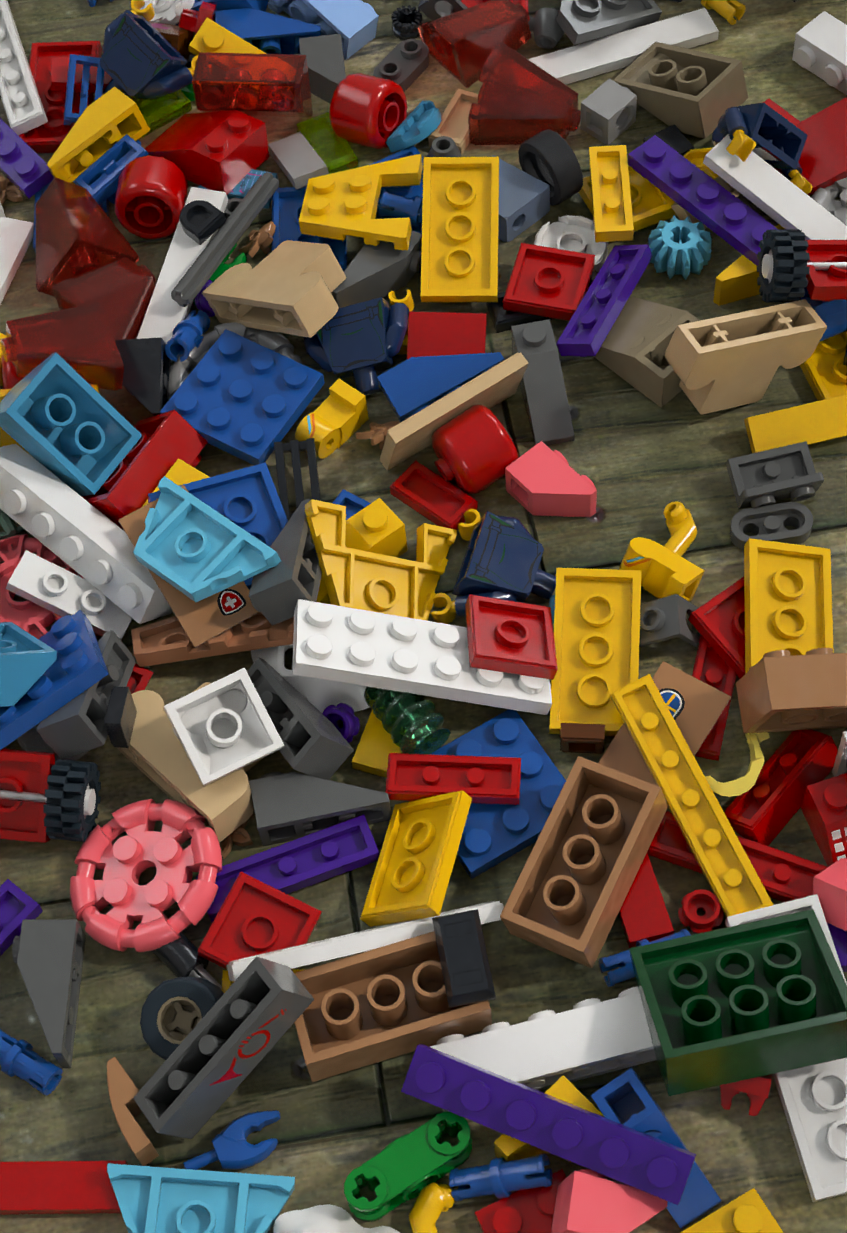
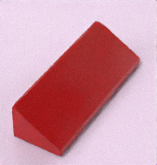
[724,730,838,846]

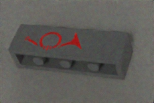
[133,956,314,1139]

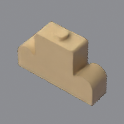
[202,240,346,338]
[664,299,827,415]
[108,682,264,843]

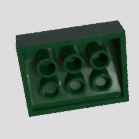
[629,909,847,1096]

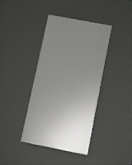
[268,132,329,190]

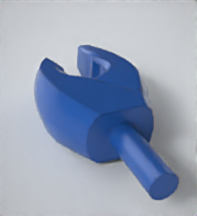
[183,1110,281,1170]

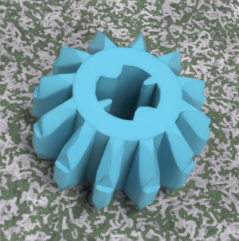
[648,215,712,280]

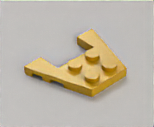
[299,154,423,250]
[305,499,457,621]

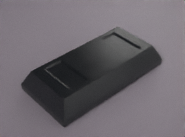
[432,909,496,1008]

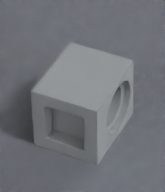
[580,78,637,146]

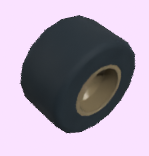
[140,977,224,1060]

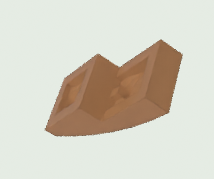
[107,1056,159,1166]

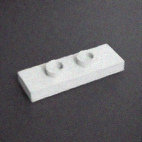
[6,550,133,640]

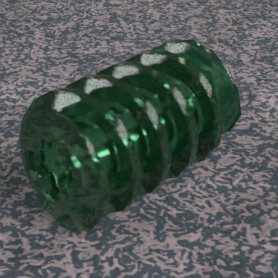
[364,686,451,754]

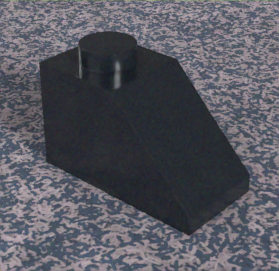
[110,338,171,416]

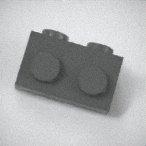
[726,441,824,509]

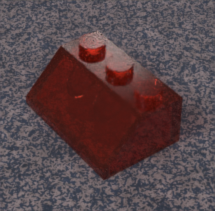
[192,52,313,117]

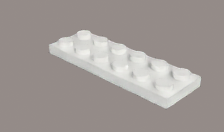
[292,599,552,715]
[725,894,847,1202]

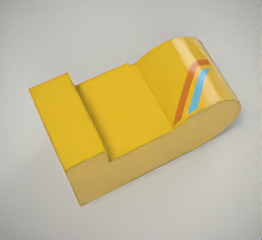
[295,378,369,459]
[619,537,705,602]

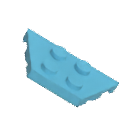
[133,476,281,602]
[107,1163,295,1233]

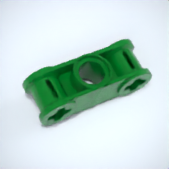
[344,1112,472,1222]

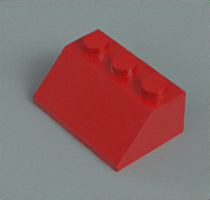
[81,409,208,530]

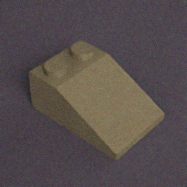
[613,42,748,139]

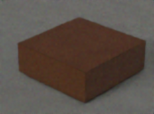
[560,723,605,754]

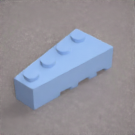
[268,0,379,60]

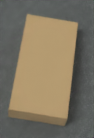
[428,88,491,155]

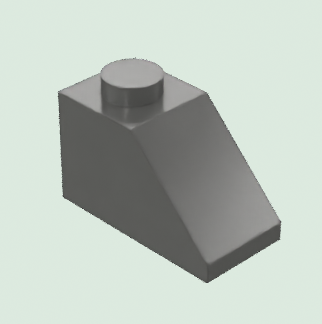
[294,34,346,103]

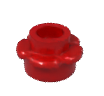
[678,889,724,934]

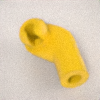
[663,501,697,557]
[409,1183,455,1233]

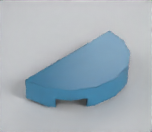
[386,101,442,152]

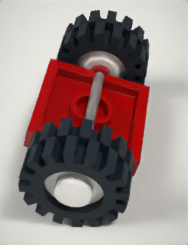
[757,229,847,303]
[0,749,101,843]

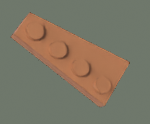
[131,612,294,667]

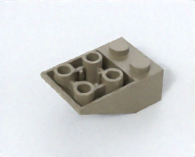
[593,296,700,408]

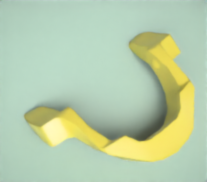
[705,726,770,797]

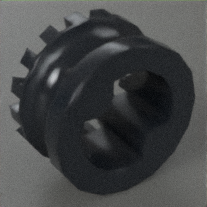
[391,5,423,40]

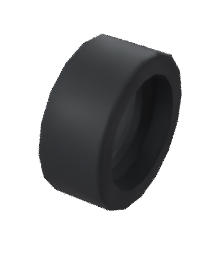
[518,129,583,205]

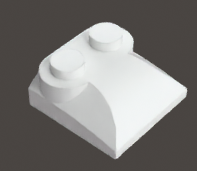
[164,668,284,786]

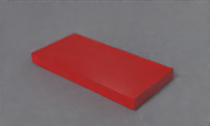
[18,41,102,153]

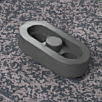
[373,39,430,91]
[730,502,813,551]

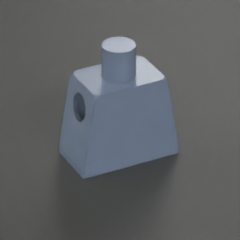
[492,155,550,242]

